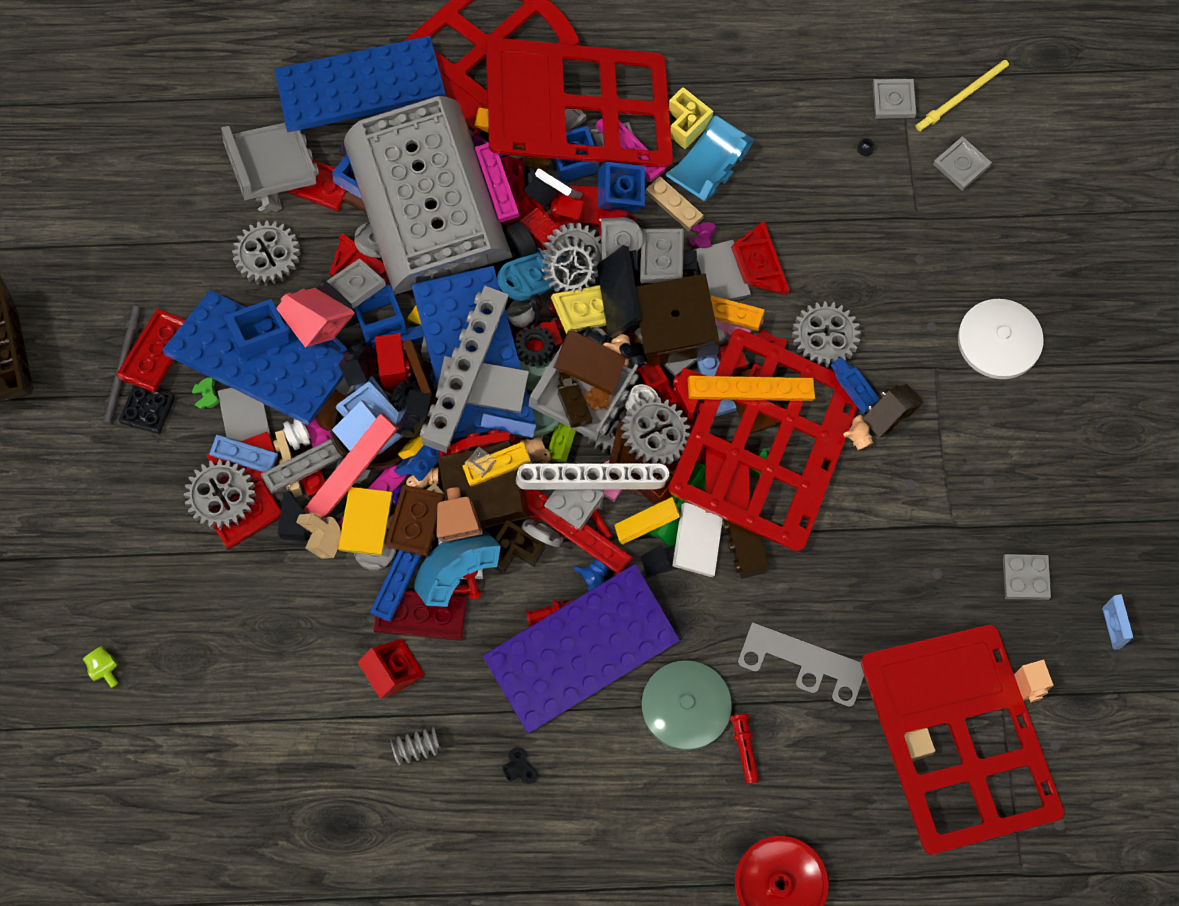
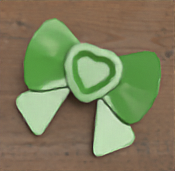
[192,378,220,409]

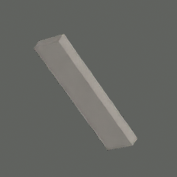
[261,439,343,494]

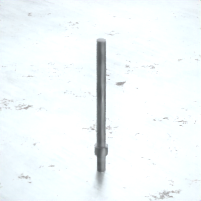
[103,306,141,425]

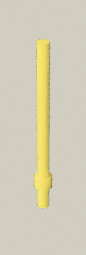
[916,60,1009,131]

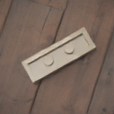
[645,176,703,231]
[273,430,303,497]

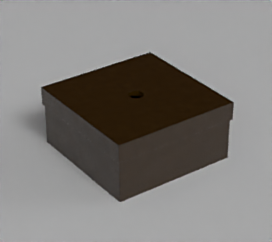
[636,273,720,367]
[438,441,531,531]

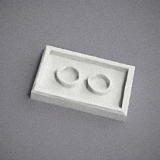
[672,503,723,577]

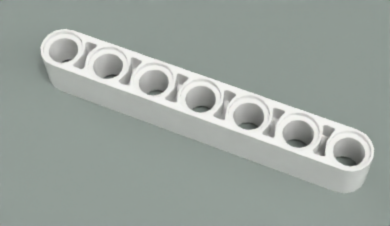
[516,464,669,490]

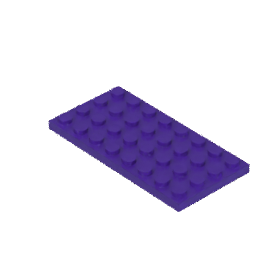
[482,564,680,733]

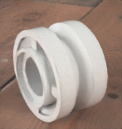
[625,384,658,411]
[283,419,310,450]

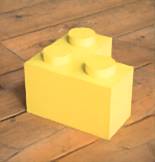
[669,87,713,149]

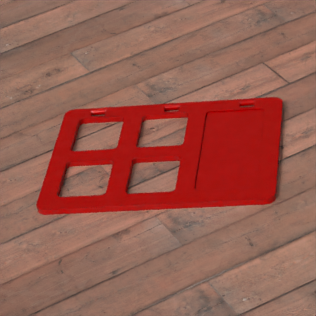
[486,38,673,168]
[860,625,1064,855]

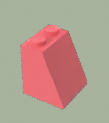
[276,288,355,348]

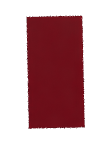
[374,588,467,641]

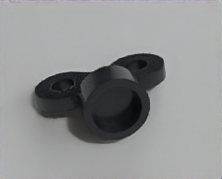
[619,342,647,369]
[502,747,537,784]

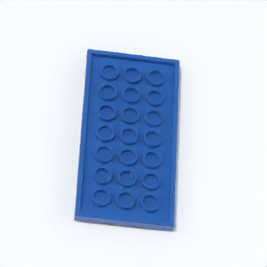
[274,36,446,133]
[411,266,535,443]
[162,290,344,426]

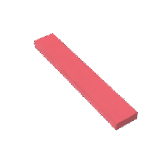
[303,413,398,517]

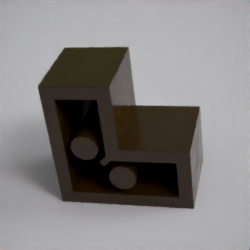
[862,384,924,438]
[492,520,545,574]

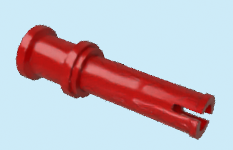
[729,714,760,785]

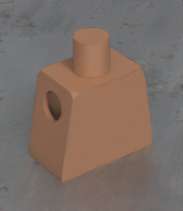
[437,487,483,542]

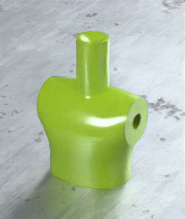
[83,646,119,688]

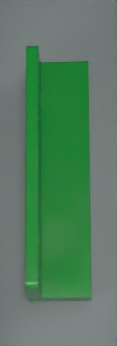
[647,463,705,547]

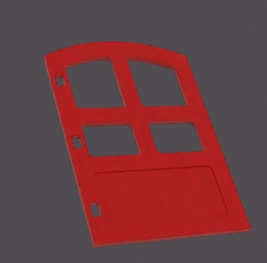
[404,0,580,138]

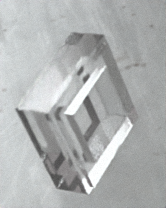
[465,447,497,478]

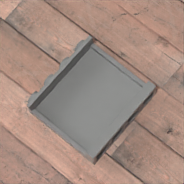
[221,123,319,200]
[529,345,639,441]

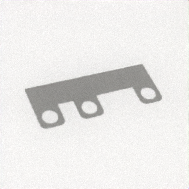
[738,622,864,706]

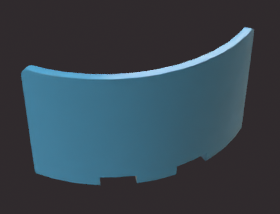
[666,115,755,201]
[414,530,501,607]

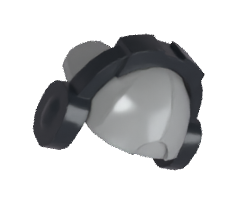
[505,294,542,331]

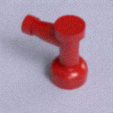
[452,571,482,599]

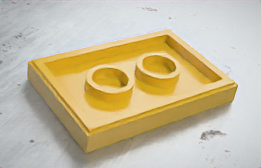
[338,487,393,556]

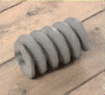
[390,727,440,766]

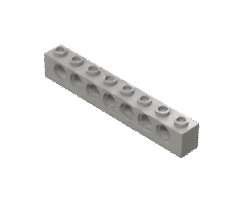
[420,286,509,453]

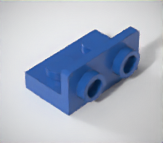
[394,445,440,481]

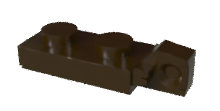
[557,372,593,428]

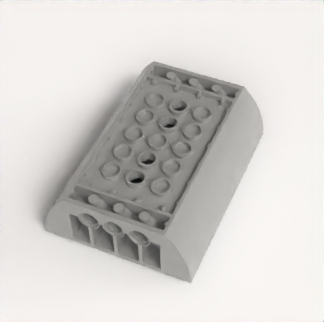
[344,96,512,295]

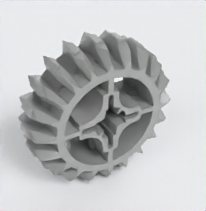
[541,238,598,292]

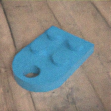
[497,252,555,301]

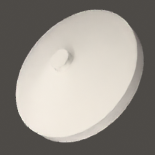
[958,299,1043,379]

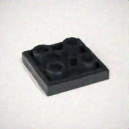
[119,385,175,435]

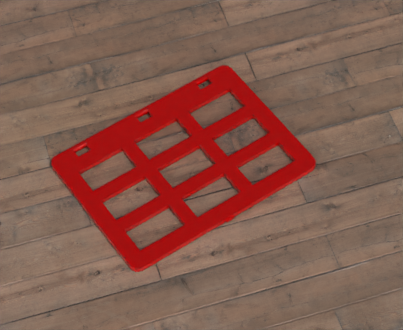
[668,329,857,551]

